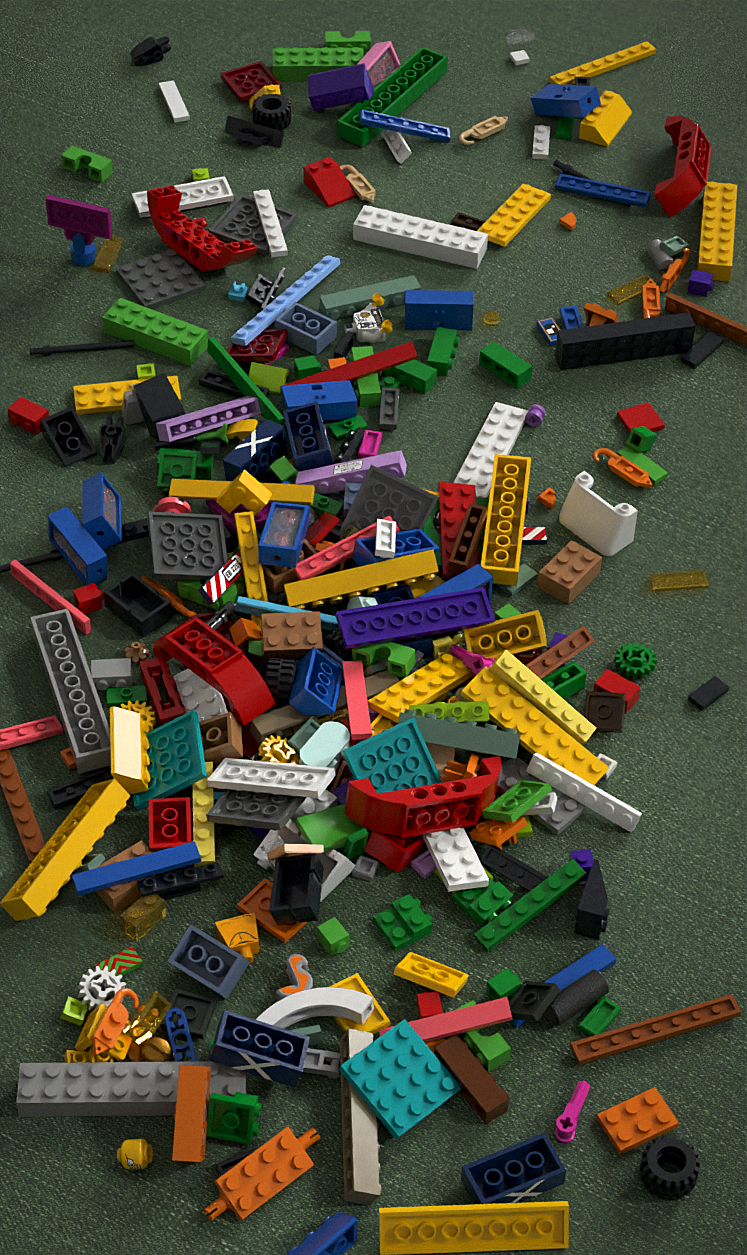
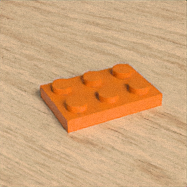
[237,878,307,943]
[596,1087,679,1155]

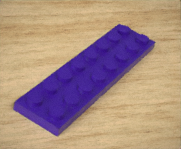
[335,587,495,649]

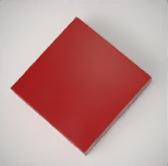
[617,402,665,433]
[305,512,339,547]

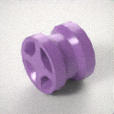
[525,404,546,427]

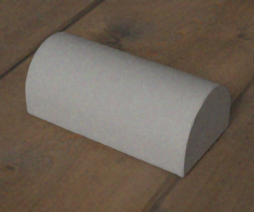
[647,239,674,271]

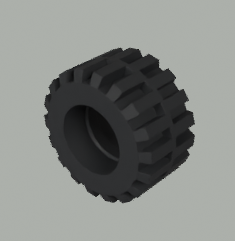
[252,94,291,130]
[265,658,297,708]
[640,1135,700,1200]

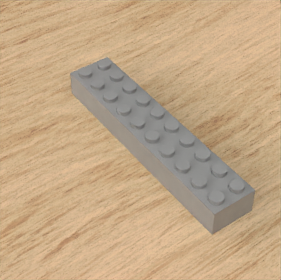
[30,609,111,773]
[16,1061,247,1117]

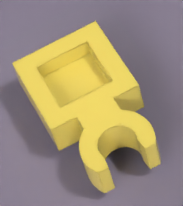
[432,634,465,659]

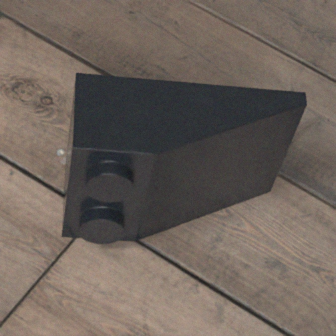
[133,373,185,437]
[39,406,97,467]
[574,859,610,940]

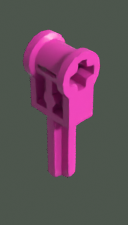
[450,645,495,674]
[554,1080,590,1143]

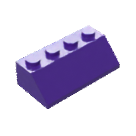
[308,63,374,111]

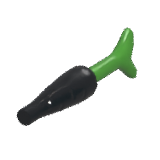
[154,423,229,449]

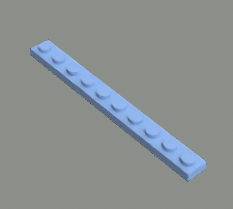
[231,256,341,346]

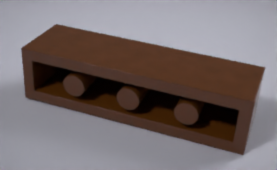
[448,503,487,576]
[434,1035,509,1124]

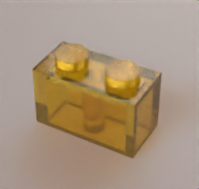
[120,894,167,942]
[123,991,172,1045]

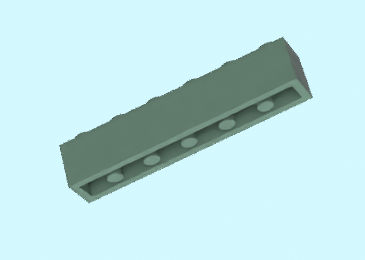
[320,275,421,320]
[398,709,520,759]

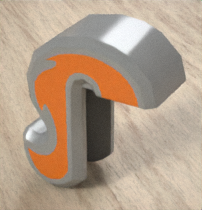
[276,954,313,1002]

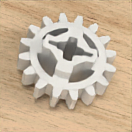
[78,966,126,1010]

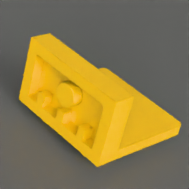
[74,1003,137,1061]

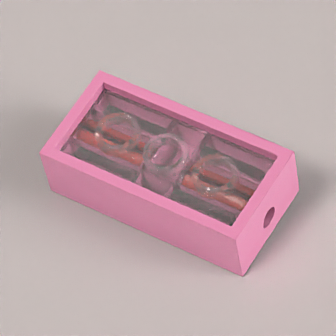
[357,41,401,88]

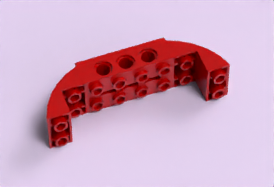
[654,116,712,218]
[147,185,258,272]
[153,617,276,725]
[344,756,501,838]

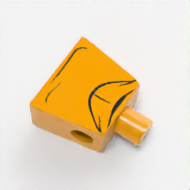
[215,912,259,964]

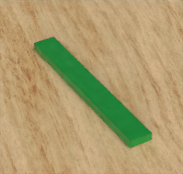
[207,336,285,426]

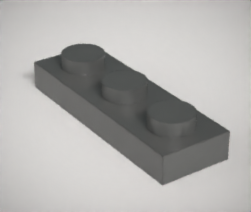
[379,388,399,430]

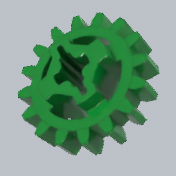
[614,642,657,679]

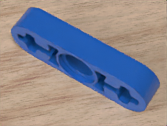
[165,1008,197,1062]

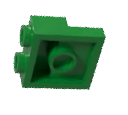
[157,451,198,494]
[452,876,513,927]
[373,894,433,952]
[206,1092,262,1145]

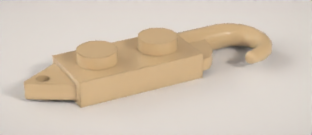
[459,116,508,145]
[340,165,376,203]

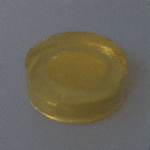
[483,310,500,326]

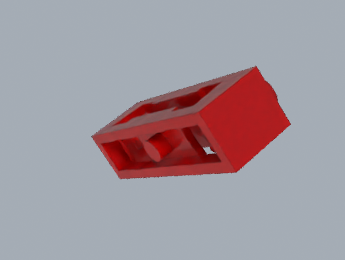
[139,656,186,726]

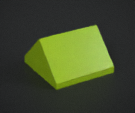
[249,362,290,395]

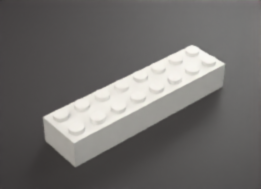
[353,205,488,269]

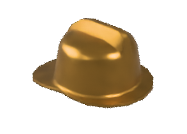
[128,1035,175,1062]

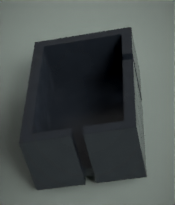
[104,572,172,637]
[269,853,324,925]

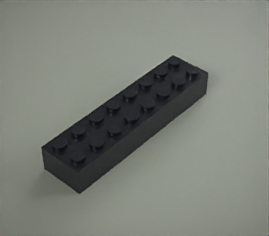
[555,312,696,370]

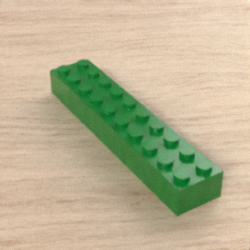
[337,46,448,147]

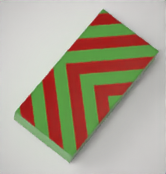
[94,946,143,977]

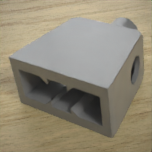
[122,383,145,425]

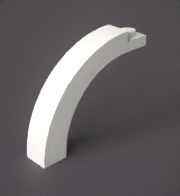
[256,987,374,1029]

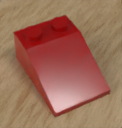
[303,157,356,208]
[149,797,192,851]
[364,830,427,872]

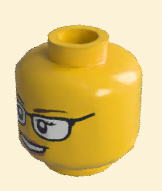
[117,1139,153,1170]

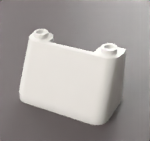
[559,471,638,556]
[253,819,355,902]

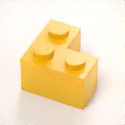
[216,470,272,515]

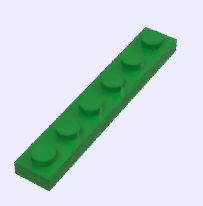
[474,859,587,952]

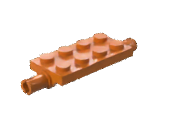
[203,1126,320,1221]

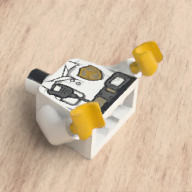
[345,293,393,343]

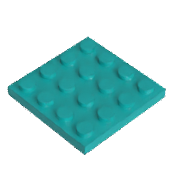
[133,710,207,811]
[342,717,443,794]
[339,1019,461,1140]

